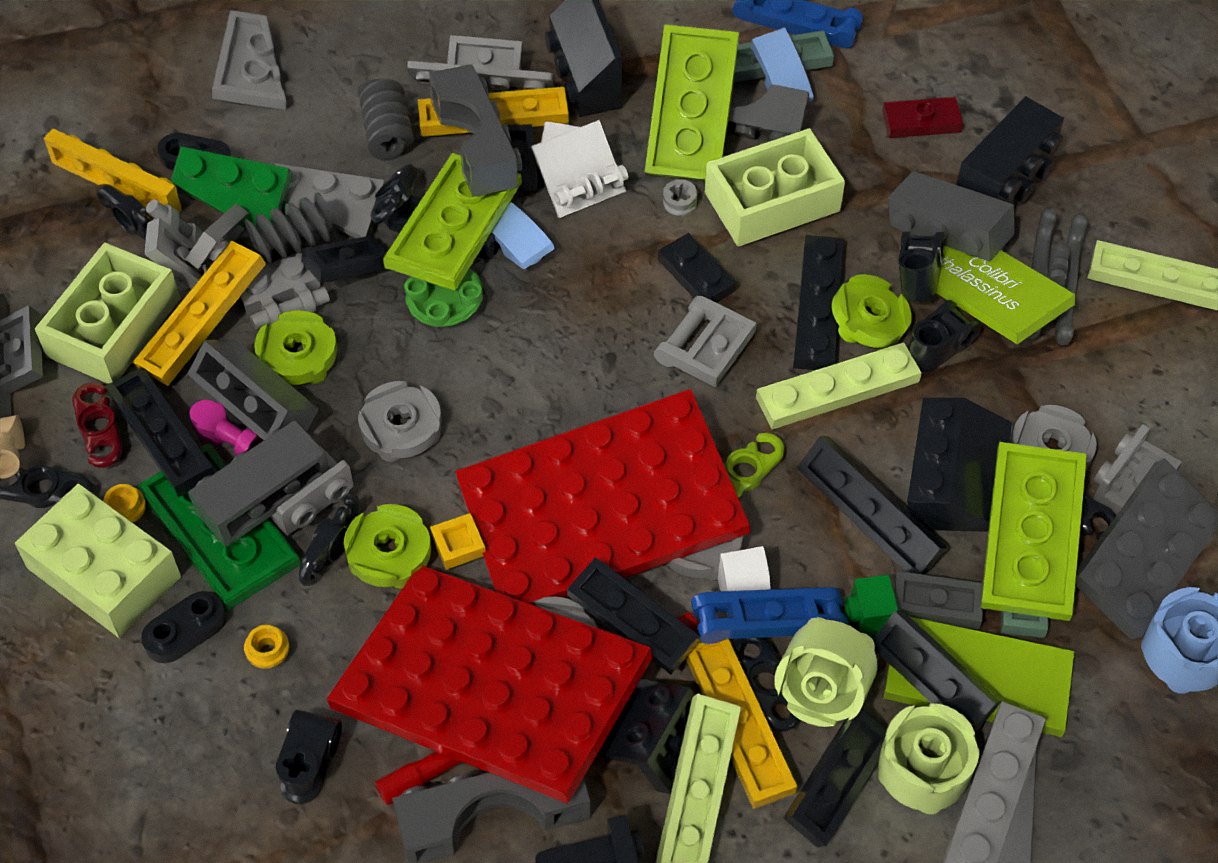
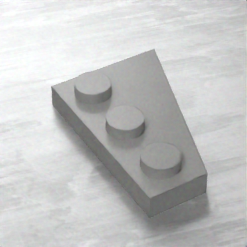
[212,10,286,110]
[274,163,385,238]

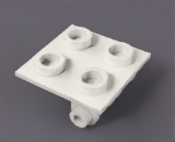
[531,120,628,218]

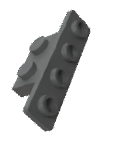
[0,294,43,418]

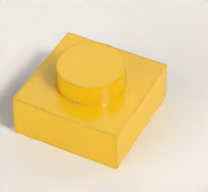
[430,513,486,570]

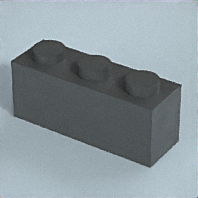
[888,171,1015,262]
[187,340,319,440]
[188,420,329,547]

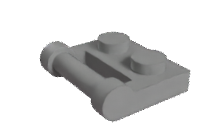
[653,296,757,387]

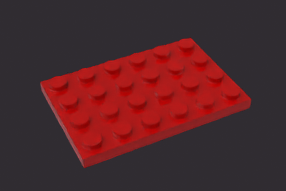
[455,389,751,606]
[326,566,652,804]

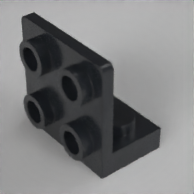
[596,679,695,795]

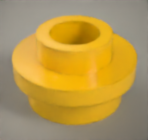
[244,625,289,669]

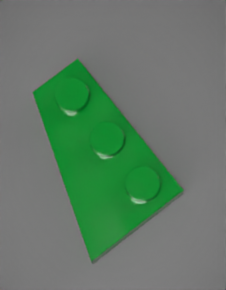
[171,147,293,228]

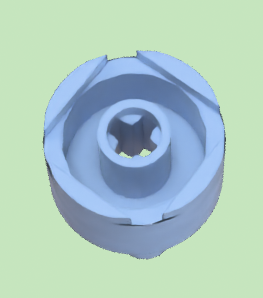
[1141,587,1218,694]

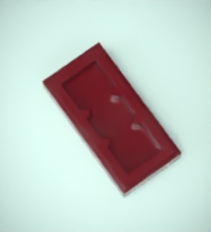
[882,97,963,138]

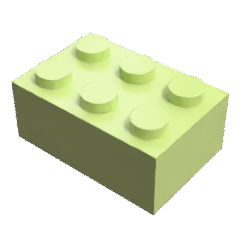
[705,128,845,247]
[35,242,180,384]
[15,484,181,639]

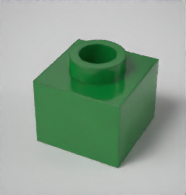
[845,575,898,637]

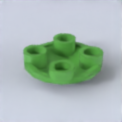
[404,269,483,327]

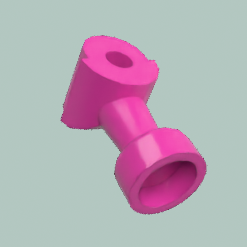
[190,400,264,456]

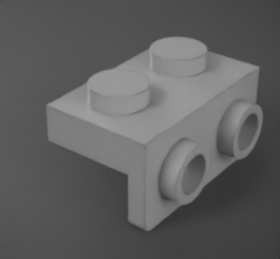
[1093,424,1182,515]
[269,446,354,536]

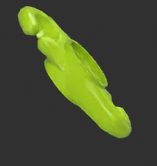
[723,432,785,498]

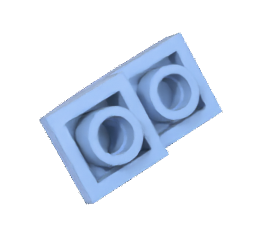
[750,27,814,102]
[491,202,555,269]

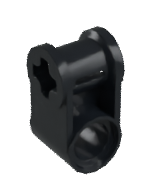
[898,232,945,301]
[908,300,982,372]
[275,709,342,804]

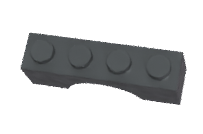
[429,64,522,197]
[727,84,810,141]
[393,773,590,863]

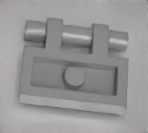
[144,199,212,289]
[239,251,330,330]

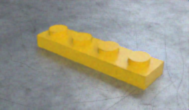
[418,87,569,137]
[44,128,182,214]
[133,240,266,386]
[685,639,797,809]

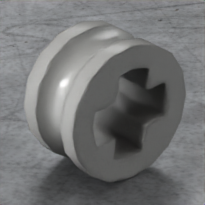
[663,179,697,216]

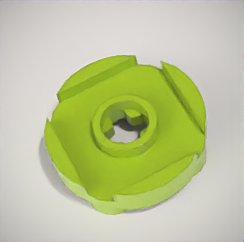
[832,274,912,348]
[254,310,337,385]
[344,504,431,589]

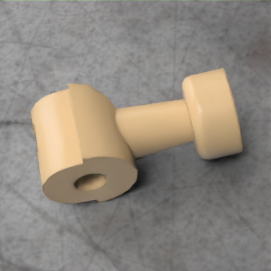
[0,415,25,479]

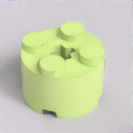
[775,617,877,727]
[878,703,979,814]

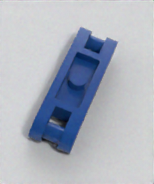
[732,0,864,48]
[691,587,850,644]

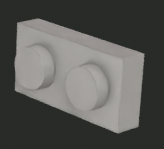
[186,203,248,269]

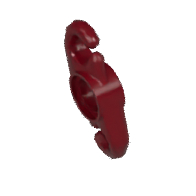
[72,382,123,468]

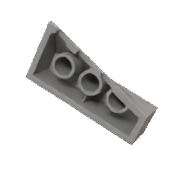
[943,701,1046,863]

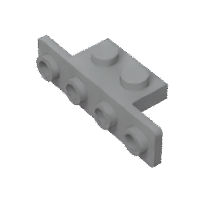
[407,35,555,91]

